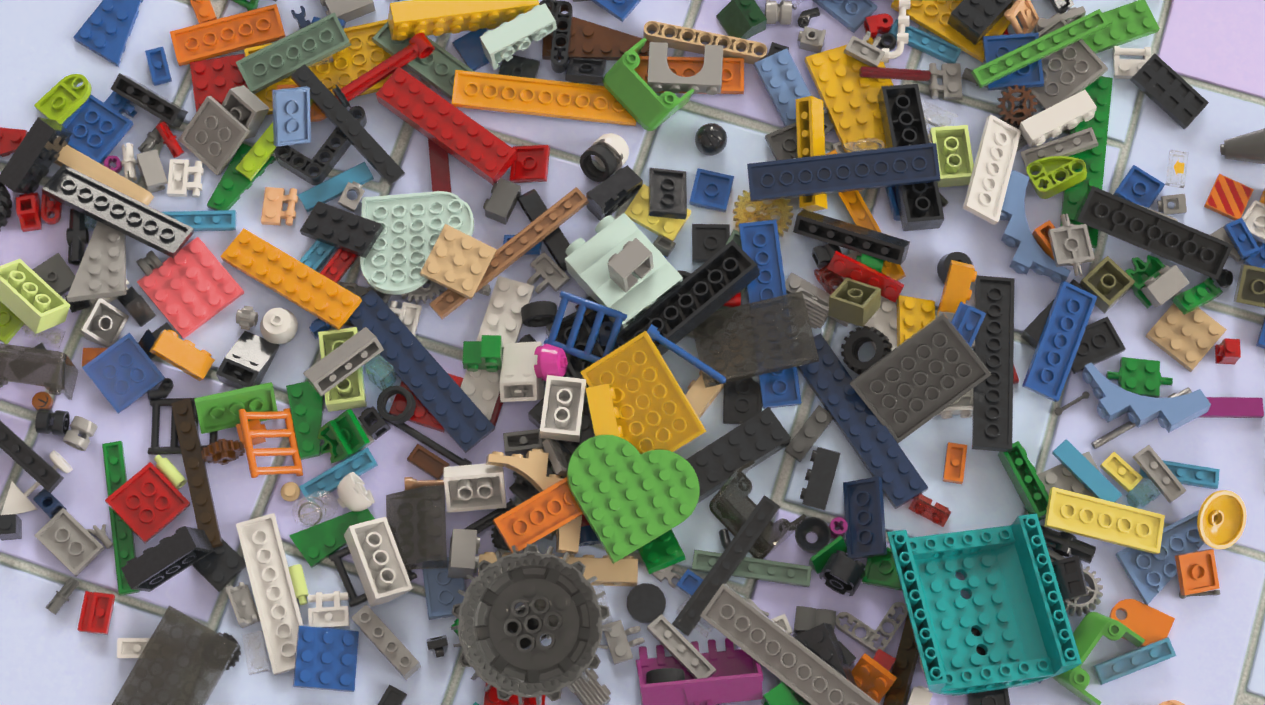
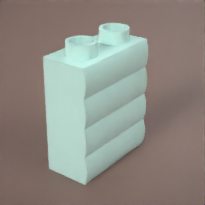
[565,213,683,331]

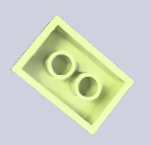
[928,125,974,188]

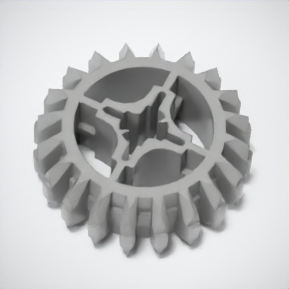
[1063,563,1103,616]

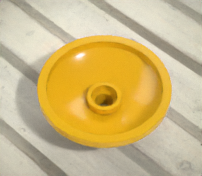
[1197,490,1247,549]

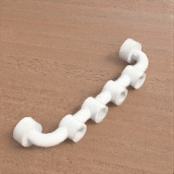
[881,0,911,63]

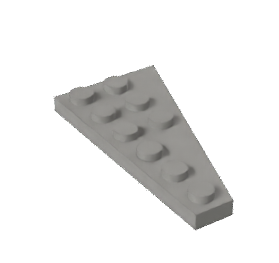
[67,221,126,302]

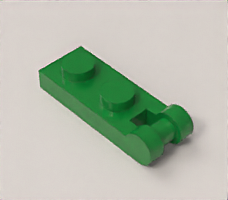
[1172,277,1223,315]

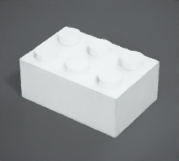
[540,375,587,442]
[443,463,506,513]

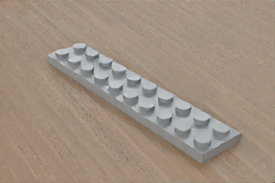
[700,584,880,705]

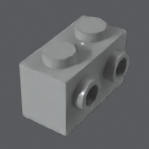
[1141,265,1190,308]

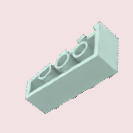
[480,3,557,70]

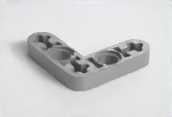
[835,602,908,654]

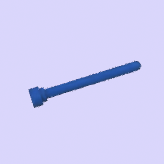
[647,324,726,384]

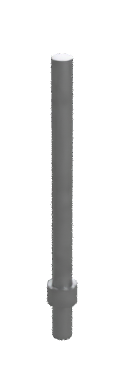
[1091,387,1192,449]

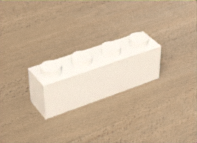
[1019,90,1097,148]

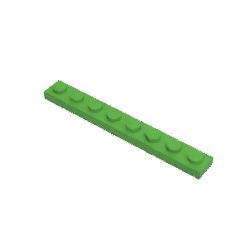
[971,9,1109,88]

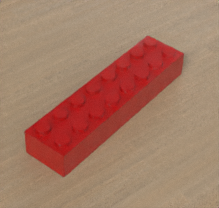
[376,67,517,185]

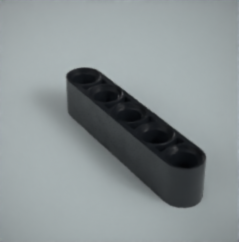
[517,189,570,272]

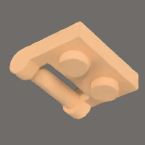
[1004,0,1039,34]

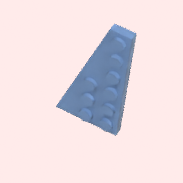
[1115,510,1204,605]

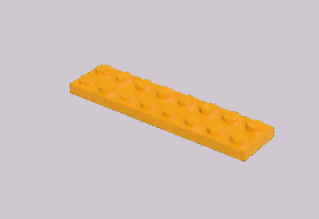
[220,228,362,330]

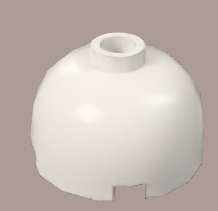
[592,133,629,171]
[337,472,375,512]

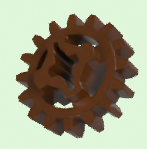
[996,85,1038,125]
[201,439,245,465]

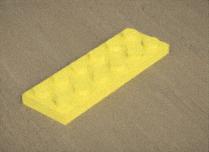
[1044,487,1165,555]

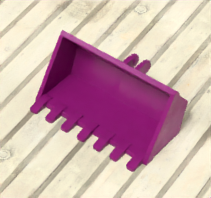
[636,638,763,705]

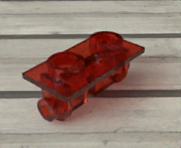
[908,494,951,527]

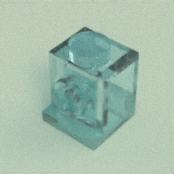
[1126,478,1160,508]

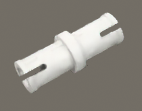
[121,143,137,181]

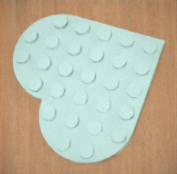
[360,191,474,295]

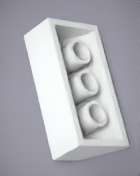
[344,517,413,607]

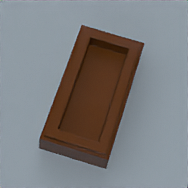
[407,444,450,480]

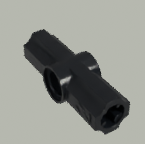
[66,209,89,266]
[1040,525,1096,564]

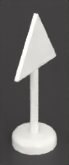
[1,450,73,515]

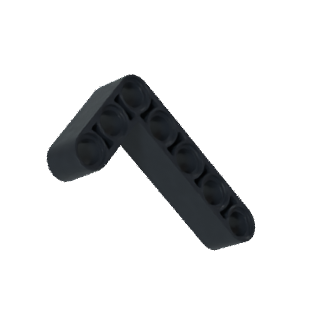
[275,106,367,185]

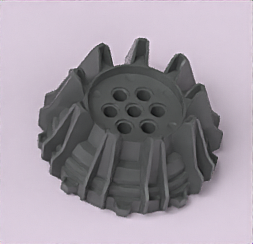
[451,544,612,705]

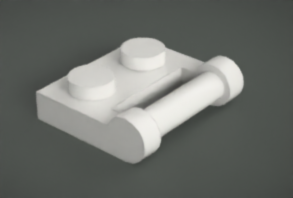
[1112,46,1151,79]

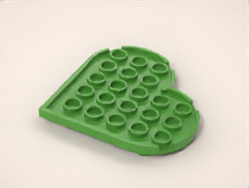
[567,435,700,564]

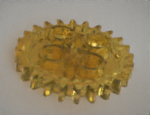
[733,189,794,237]

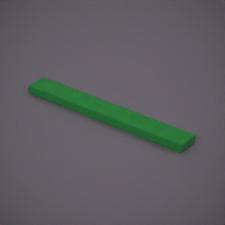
[102,441,140,596]

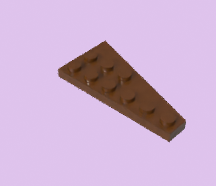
[542,10,652,61]

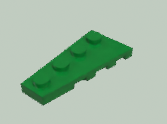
[207,143,276,211]
[286,381,324,460]
[289,508,375,568]

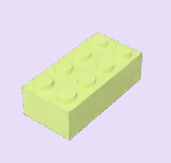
[0,259,70,334]
[318,327,367,412]

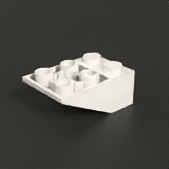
[499,341,545,402]

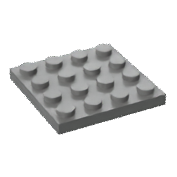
[1026,16,1108,110]

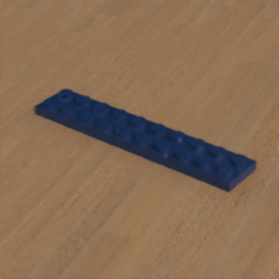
[747,143,940,202]
[348,289,495,454]
[794,333,928,509]

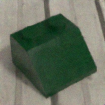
[716,0,767,39]

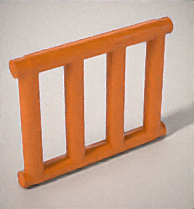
[239,408,303,478]

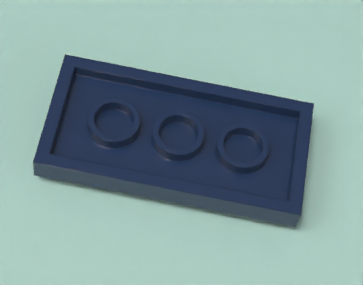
[843,476,887,560]

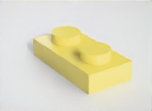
[1100,452,1143,493]

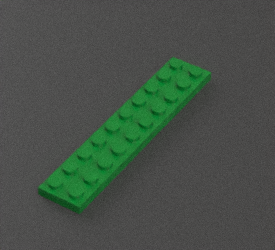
[1060,76,1113,248]

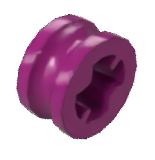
[104,155,122,173]

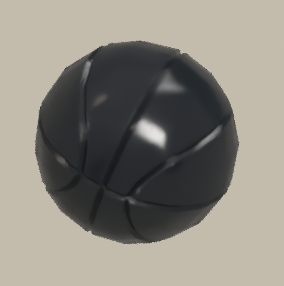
[695,123,727,156]

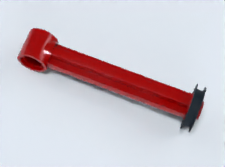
[331,32,434,108]

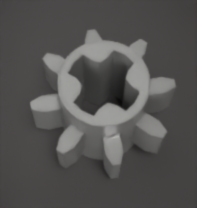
[236,305,258,330]

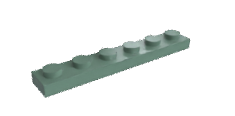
[691,549,812,587]

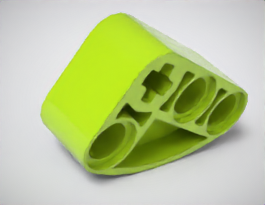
[1026,156,1087,199]

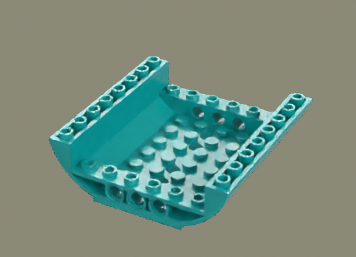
[887,513,1082,696]

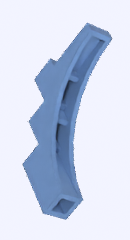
[999,170,1071,283]
[1082,362,1211,433]

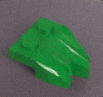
[1125,255,1165,309]
[317,409,370,464]

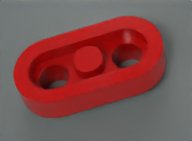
[41,194,62,225]

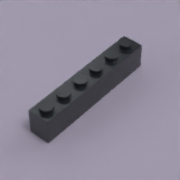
[793,209,910,265]

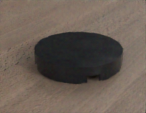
[626,583,666,623]

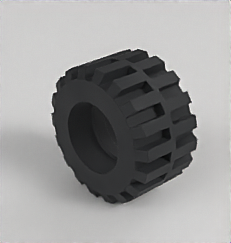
[841,326,892,374]

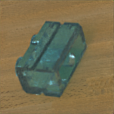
[365,354,397,391]

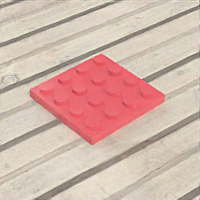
[137,237,244,339]

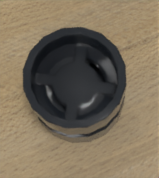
[35,408,70,436]

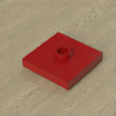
[510,145,550,183]

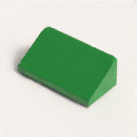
[809,536,847,574]

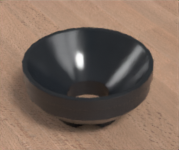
[795,517,831,553]

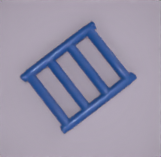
[544,291,627,363]

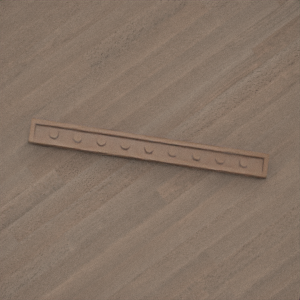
[429,187,589,320]

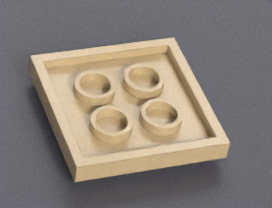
[420,224,497,300]
[1145,303,1227,372]

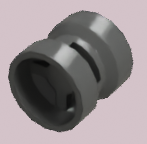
[136,250,163,276]

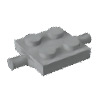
[1048,214,1095,277]

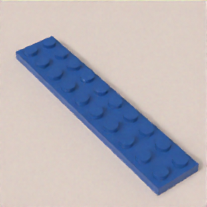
[739,219,802,409]

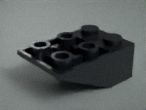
[216,331,280,389]

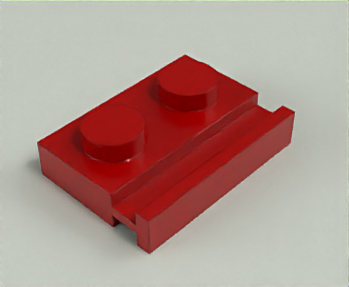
[77,591,115,635]

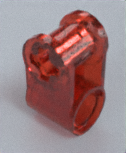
[814,261,844,294]

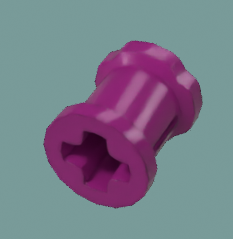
[829,517,848,539]

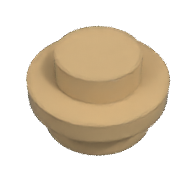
[280,482,300,502]

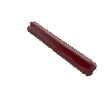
[859,66,931,81]

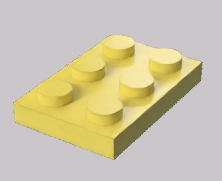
[625,184,691,241]

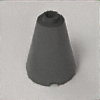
[1220,128,1265,164]

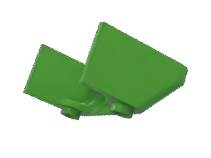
[603,37,694,131]
[1052,612,1145,705]

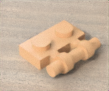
[261,187,298,226]

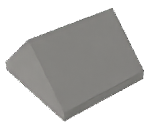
[80,298,129,348]

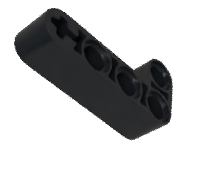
[539,0,573,73]

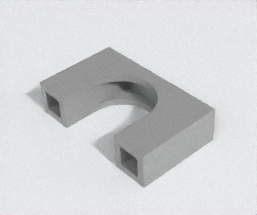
[320,0,375,22]
[647,42,723,95]

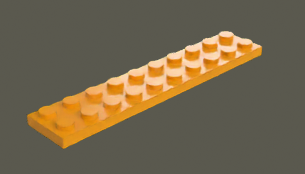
[452,70,636,126]

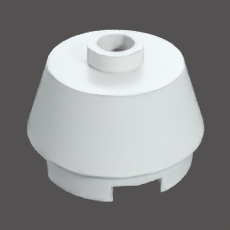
[260,308,298,344]

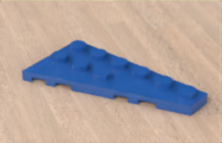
[73,0,143,67]

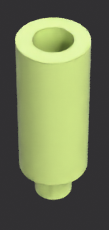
[154,455,187,490]
[289,564,309,605]

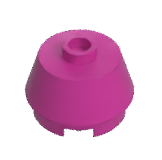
[534,344,568,381]

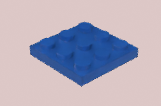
[982,33,1044,91]
[62,94,134,164]
[82,332,165,414]
[293,626,359,692]

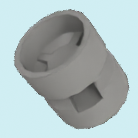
[765,0,792,25]
[62,416,98,451]

